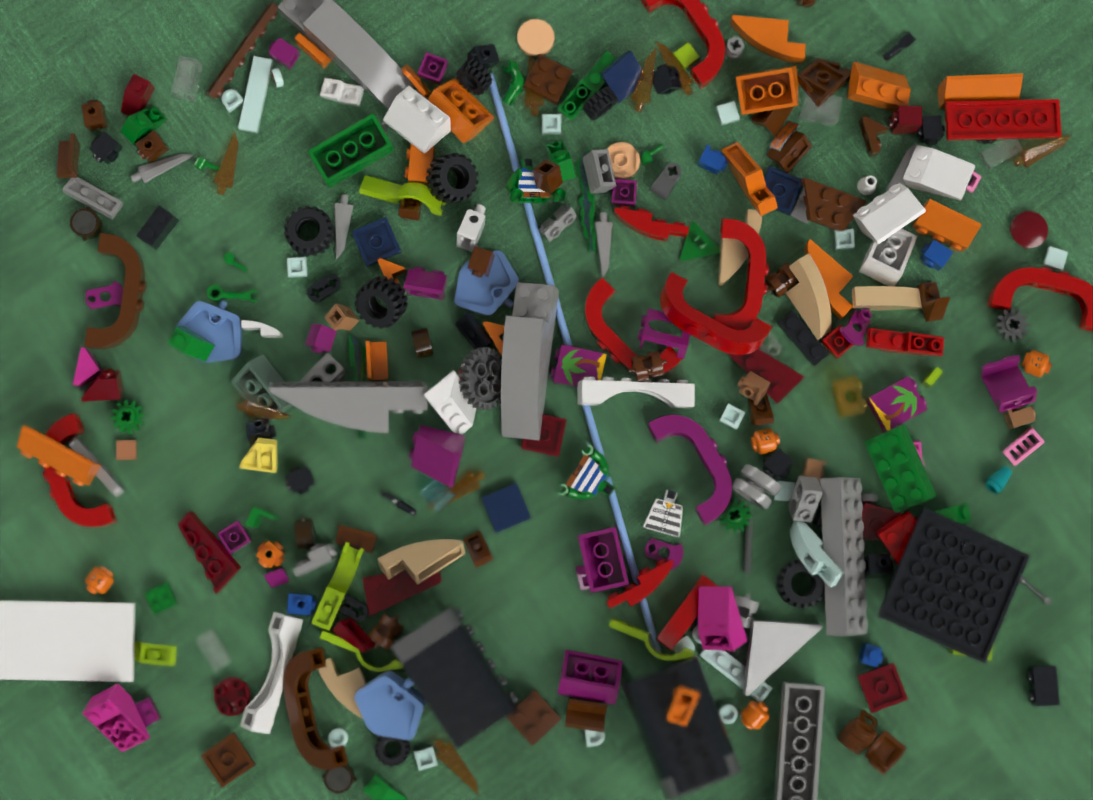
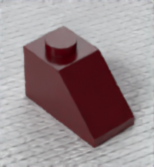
[120,73,155,116]
[81,369,124,402]

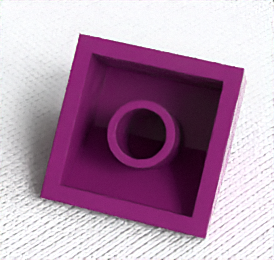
[404,267,448,300]

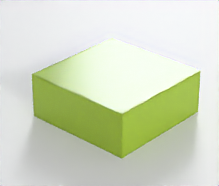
[673,42,700,70]
[921,367,943,388]

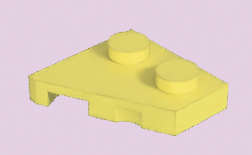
[239,438,278,473]

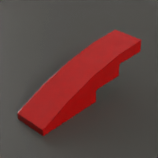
[656,575,718,651]

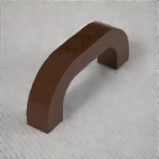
[84,233,147,350]
[283,647,348,770]

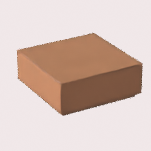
[116,440,137,460]

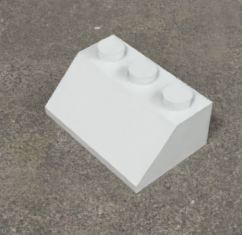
[383,86,451,154]
[853,183,926,244]
[424,371,476,435]

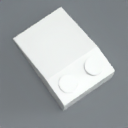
[903,145,975,200]
[859,228,917,287]

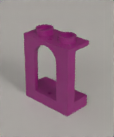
[637,308,690,359]

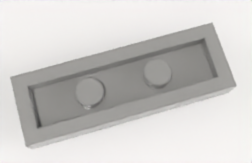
[63,177,123,220]

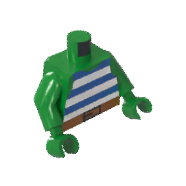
[506,158,566,203]
[554,441,615,500]

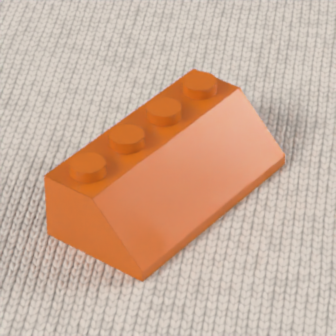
[938,73,1023,109]
[16,425,101,487]

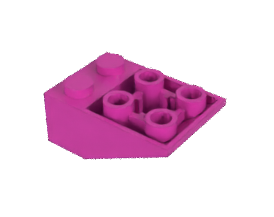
[698,586,747,651]
[82,684,150,752]

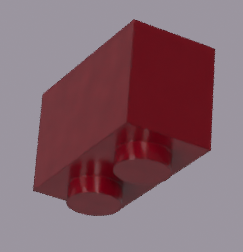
[888,106,922,135]

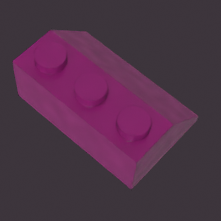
[578,527,629,593]
[558,650,623,705]

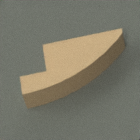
[718,209,762,286]
[786,254,831,340]
[852,286,922,311]
[377,539,466,585]
[318,657,367,719]

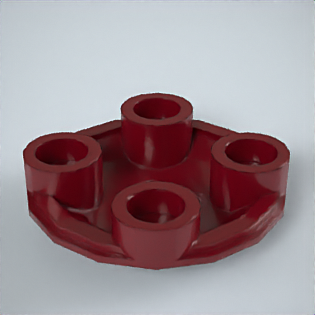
[1009,211,1048,249]
[214,677,251,716]

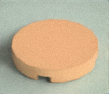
[517,19,554,57]
[608,142,640,180]

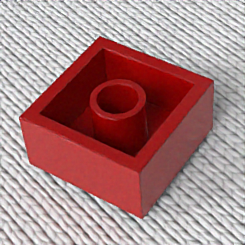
[821,325,853,359]

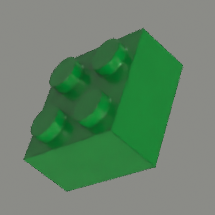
[144,582,178,615]

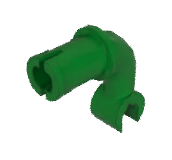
[502,59,524,106]

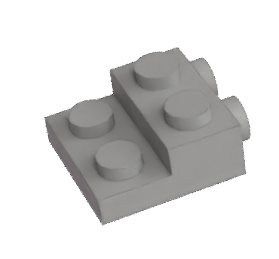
[293,544,337,576]

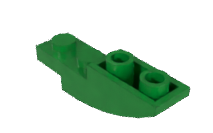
[557,51,617,121]

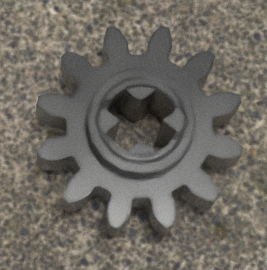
[994,308,1030,343]

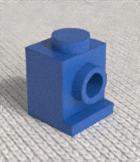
[698,144,729,175]
[858,643,883,667]

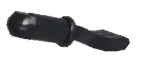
[883,31,917,61]
[380,492,417,516]

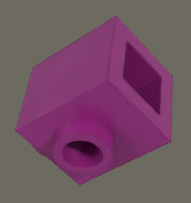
[268,37,300,70]
[305,324,337,354]

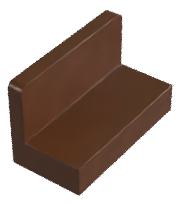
[751,107,794,136]
[766,130,812,174]
[56,133,80,178]
[335,524,378,553]
[565,699,607,732]

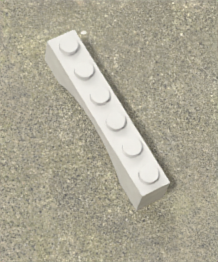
[578,377,694,408]
[240,612,303,734]

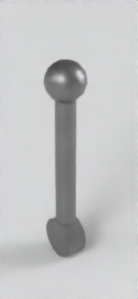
[1019,576,1052,605]

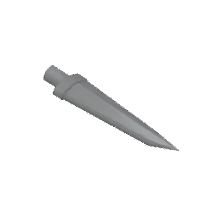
[886,144,917,191]
[131,154,194,183]
[334,194,353,260]
[594,212,612,277]

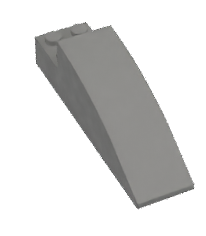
[278,0,415,110]
[501,282,559,441]
[269,381,428,433]

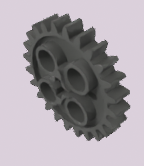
[458,347,502,410]

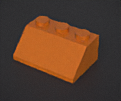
[846,62,911,112]
[736,66,799,115]
[427,78,495,143]
[912,199,982,252]

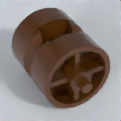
[764,263,799,298]
[628,351,667,382]
[368,613,404,650]

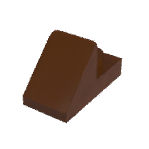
[858,116,889,157]
[399,198,422,220]
[917,282,950,322]
[748,393,774,426]
[463,531,494,568]

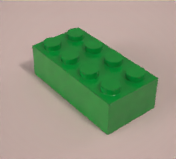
[307,113,394,188]
[864,425,937,513]

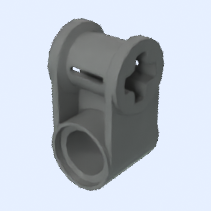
[650,163,681,200]

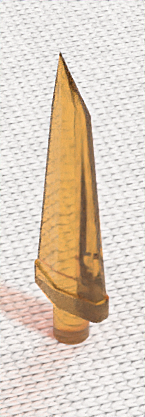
[655,40,694,96]
[632,47,657,112]
[525,55,544,116]
[214,132,239,195]
[1013,135,1071,168]
[237,400,291,420]
[428,471,486,509]
[434,739,479,795]

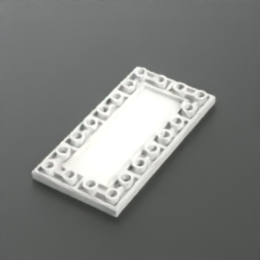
[0,600,135,682]

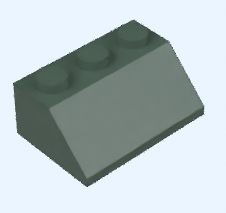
[231,354,293,423]

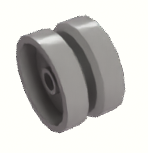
[732,464,781,510]

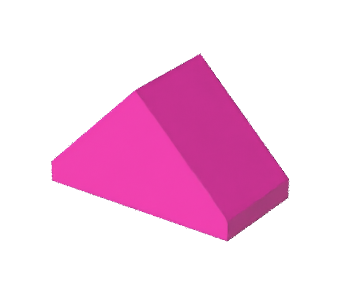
[73,347,103,388]

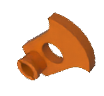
[401,65,431,98]

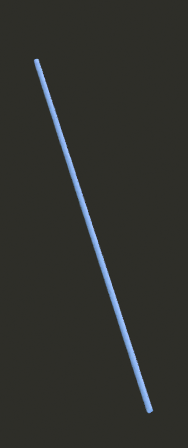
[489,74,662,658]

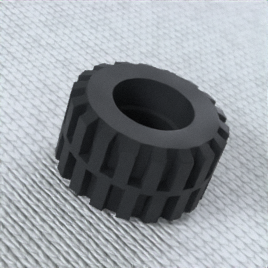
[426,153,479,203]
[284,205,335,257]
[354,276,408,329]
[776,559,825,608]

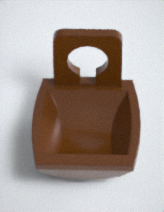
[837,710,878,755]
[864,730,907,776]

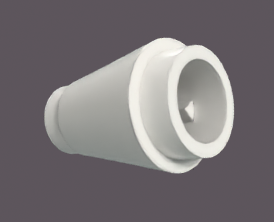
[857,176,877,195]

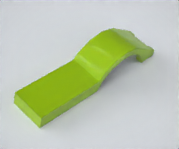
[359,175,446,216]
[312,542,364,631]
[609,618,695,661]
[320,630,404,672]
[134,641,177,666]

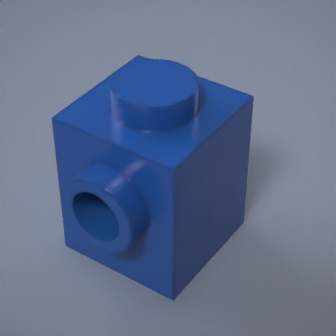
[920,240,953,271]
[287,593,317,615]

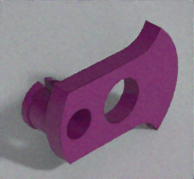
[85,280,123,310]
[840,309,872,346]
[645,538,683,570]

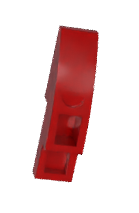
[614,206,689,242]
[866,328,944,356]
[604,558,674,609]

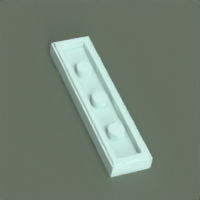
[238,56,273,134]
[699,650,773,702]

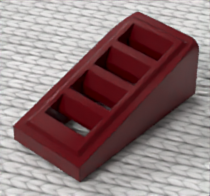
[333,617,376,652]

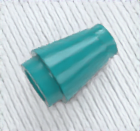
[985,466,1013,494]

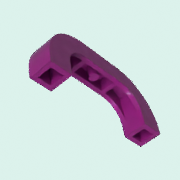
[647,415,732,527]

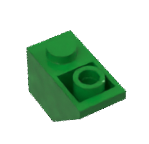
[121,105,167,144]
[545,140,576,181]

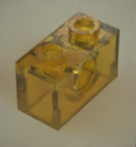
[831,376,867,419]

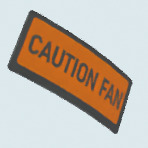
[769,121,800,151]

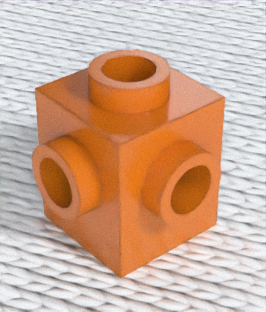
[256,540,286,568]

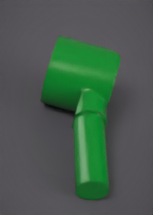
[640,144,664,165]
[194,157,222,172]
[223,252,248,272]

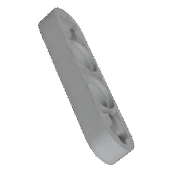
[68,436,125,498]

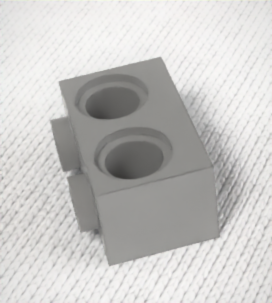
[301,353,346,382]
[788,476,823,522]

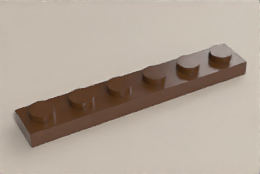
[205,3,278,99]

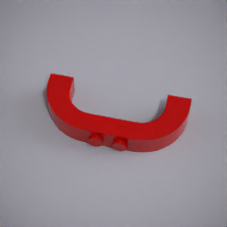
[640,0,725,89]
[713,218,769,330]
[987,267,1093,332]
[660,272,773,355]
[585,277,682,377]
[43,413,118,527]

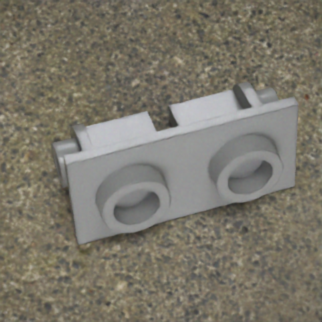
[539,204,577,242]

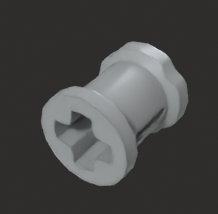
[725,37,744,59]

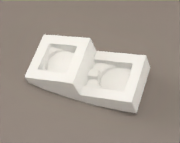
[320,78,364,107]
[241,320,283,338]

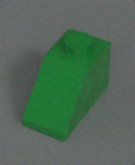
[167,325,216,362]
[933,503,972,524]
[363,773,407,800]

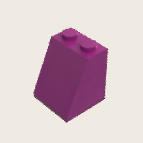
[409,425,466,487]

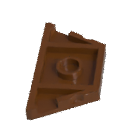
[798,58,852,107]
[801,178,867,232]

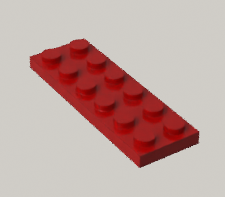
[945,99,1062,141]

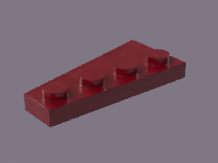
[727,349,805,404]
[177,511,242,594]
[362,570,442,616]

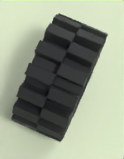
[456,59,493,96]
[582,87,619,121]
[374,736,410,767]

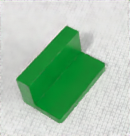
[245,507,280,528]

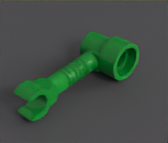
[207,285,259,303]

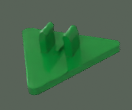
[680,222,721,261]

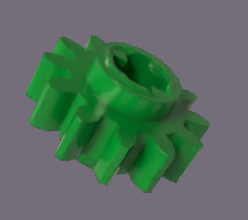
[110,400,147,434]
[718,499,753,534]

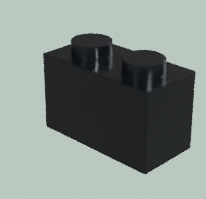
[136,205,179,251]
[1026,665,1060,707]

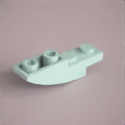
[789,521,843,587]

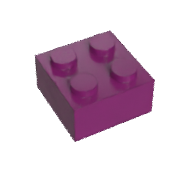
[418,52,449,85]
[611,179,637,207]
[217,520,252,554]
[135,697,162,727]

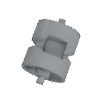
[735,593,759,629]

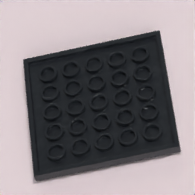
[877,508,1030,664]

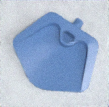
[454,250,519,317]
[174,300,243,363]
[354,671,426,740]

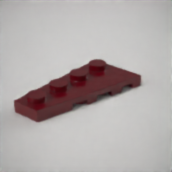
[862,502,918,540]

